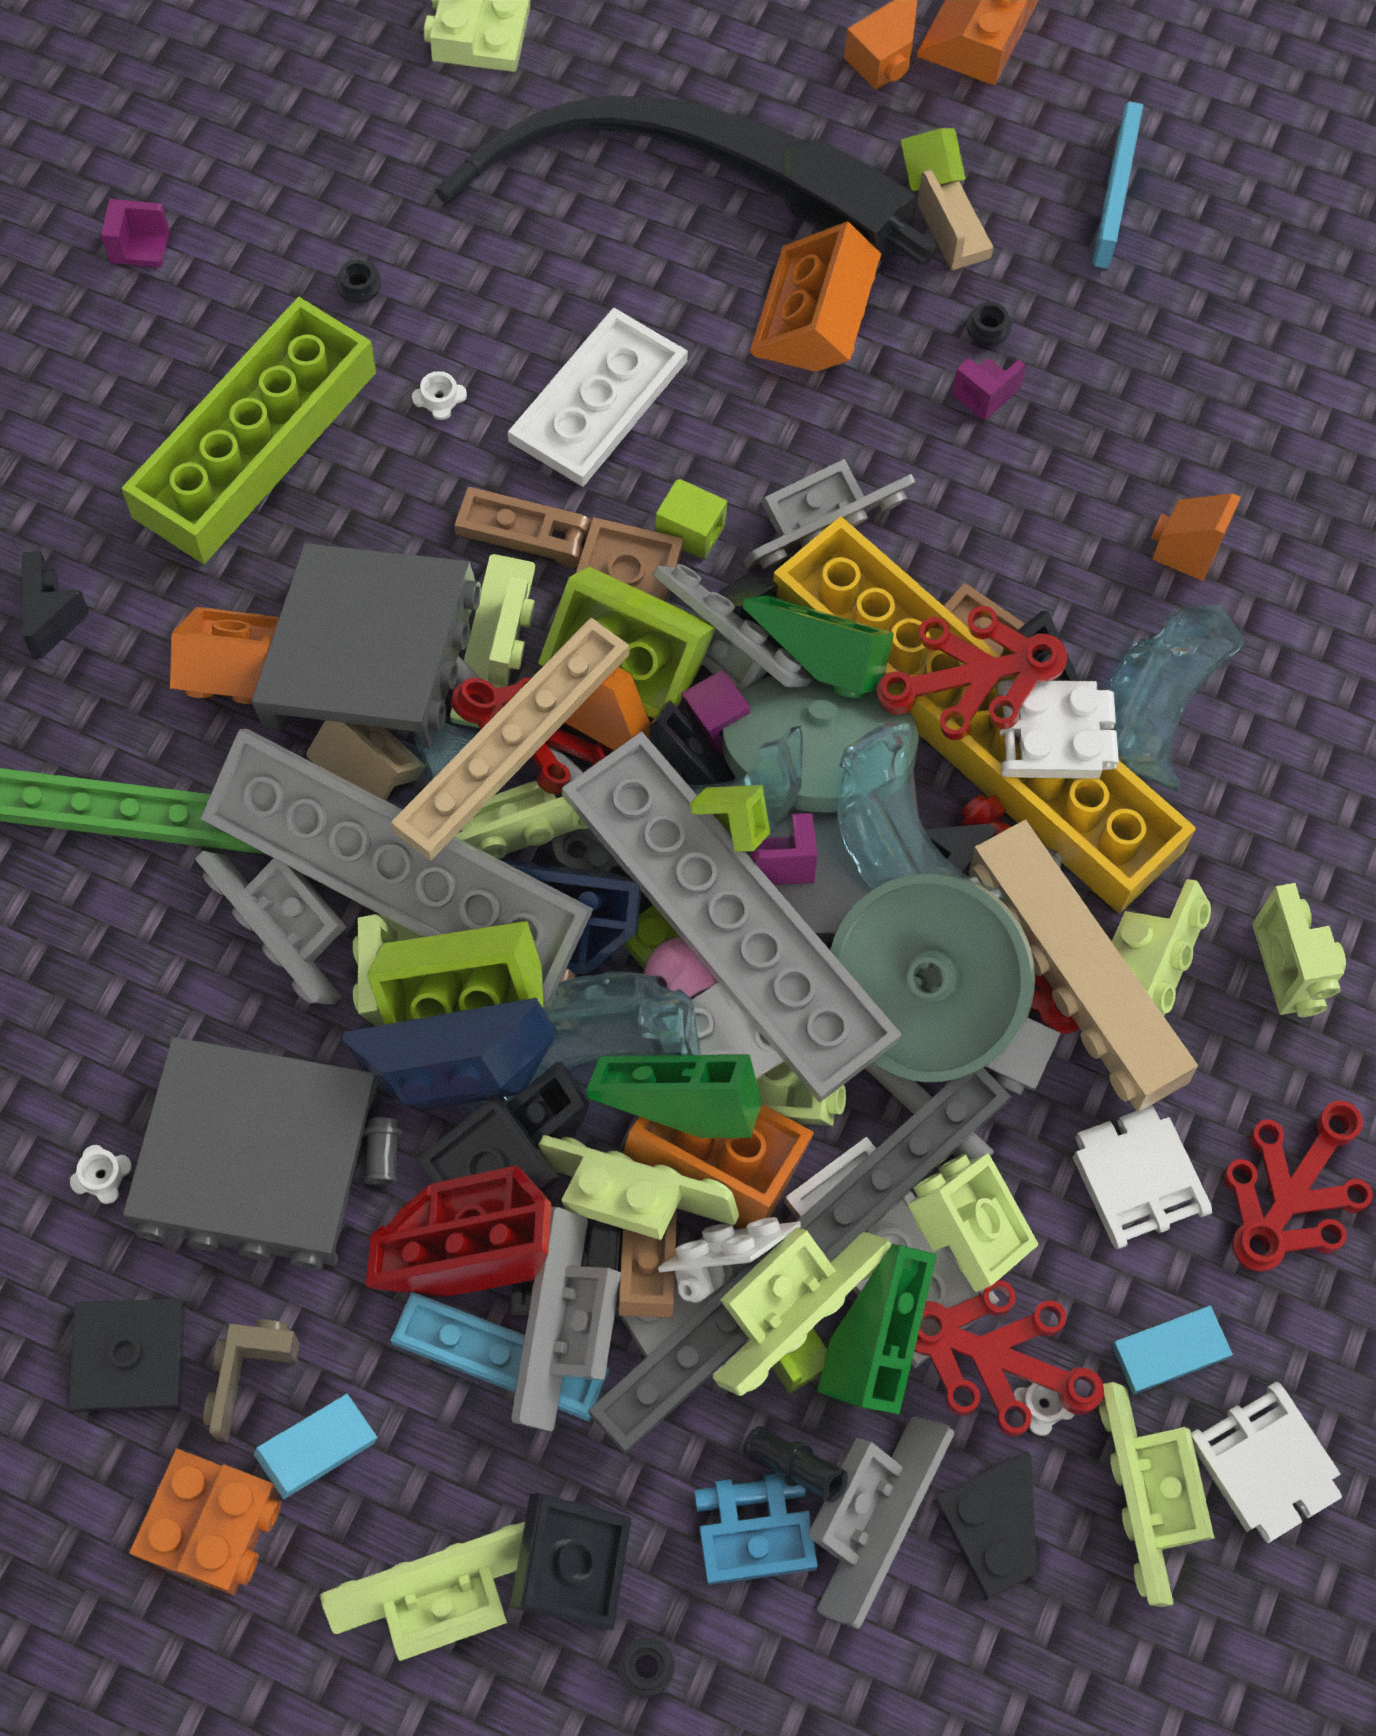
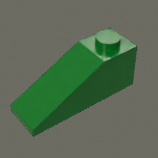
[743,595,894,698]
[586,1054,762,1139]
[817,1243,937,1414]

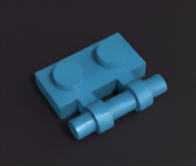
[694,1473,817,1585]

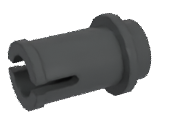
[363,1117,403,1185]

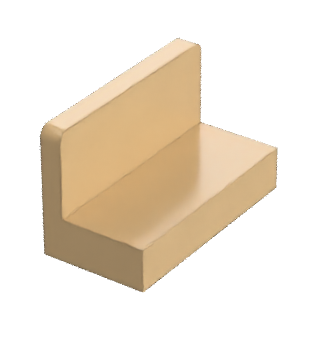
[917,170,994,271]
[307,720,426,801]

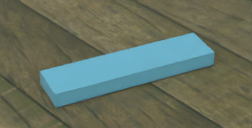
[1092,101,1143,269]
[390,1291,609,1421]

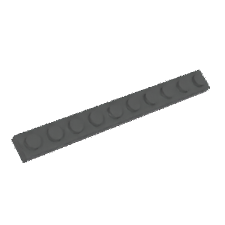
[589,1068,1011,1454]

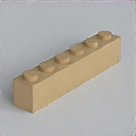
[969,819,1198,1112]

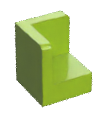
[900,128,965,191]
[655,479,727,560]
[689,785,771,852]
[772,1328,827,1395]

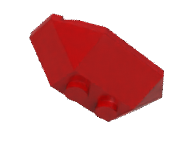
[366,1165,551,1297]

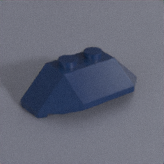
[499,859,641,975]
[342,997,556,1110]

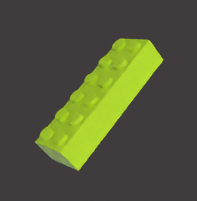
[121,296,376,565]

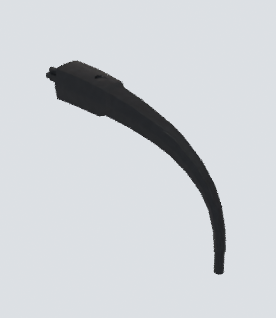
[435,96,937,266]

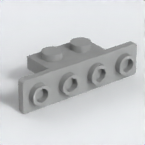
[743,459,916,570]
[652,564,813,693]
[195,851,347,1005]
[511,1207,621,1431]
[807,1416,954,1629]

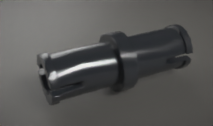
[743,1426,848,1503]

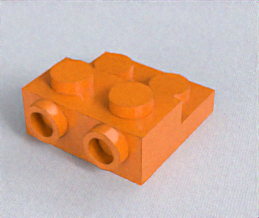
[130,1448,282,1596]

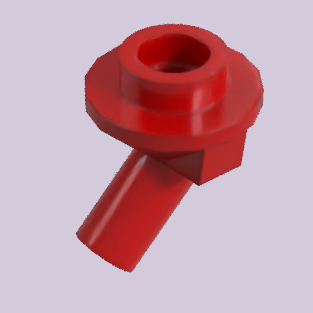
[960,794,1012,836]

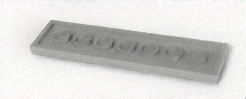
[201,729,593,1002]
[562,732,902,1103]

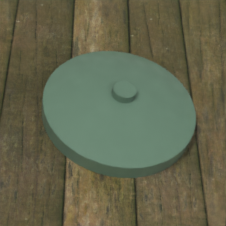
[722,669,918,813]
[830,873,1035,1082]

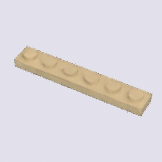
[391,618,629,861]

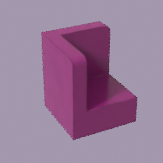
[101,199,170,267]
[951,358,1026,421]
[682,669,751,755]
[750,813,818,885]

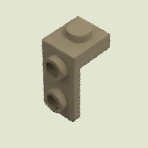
[203,1319,300,1442]

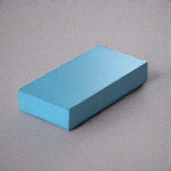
[1111,1305,1233,1395]
[254,1394,377,1499]

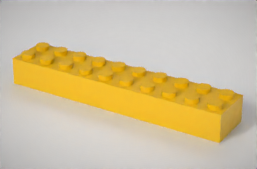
[773,516,1196,914]

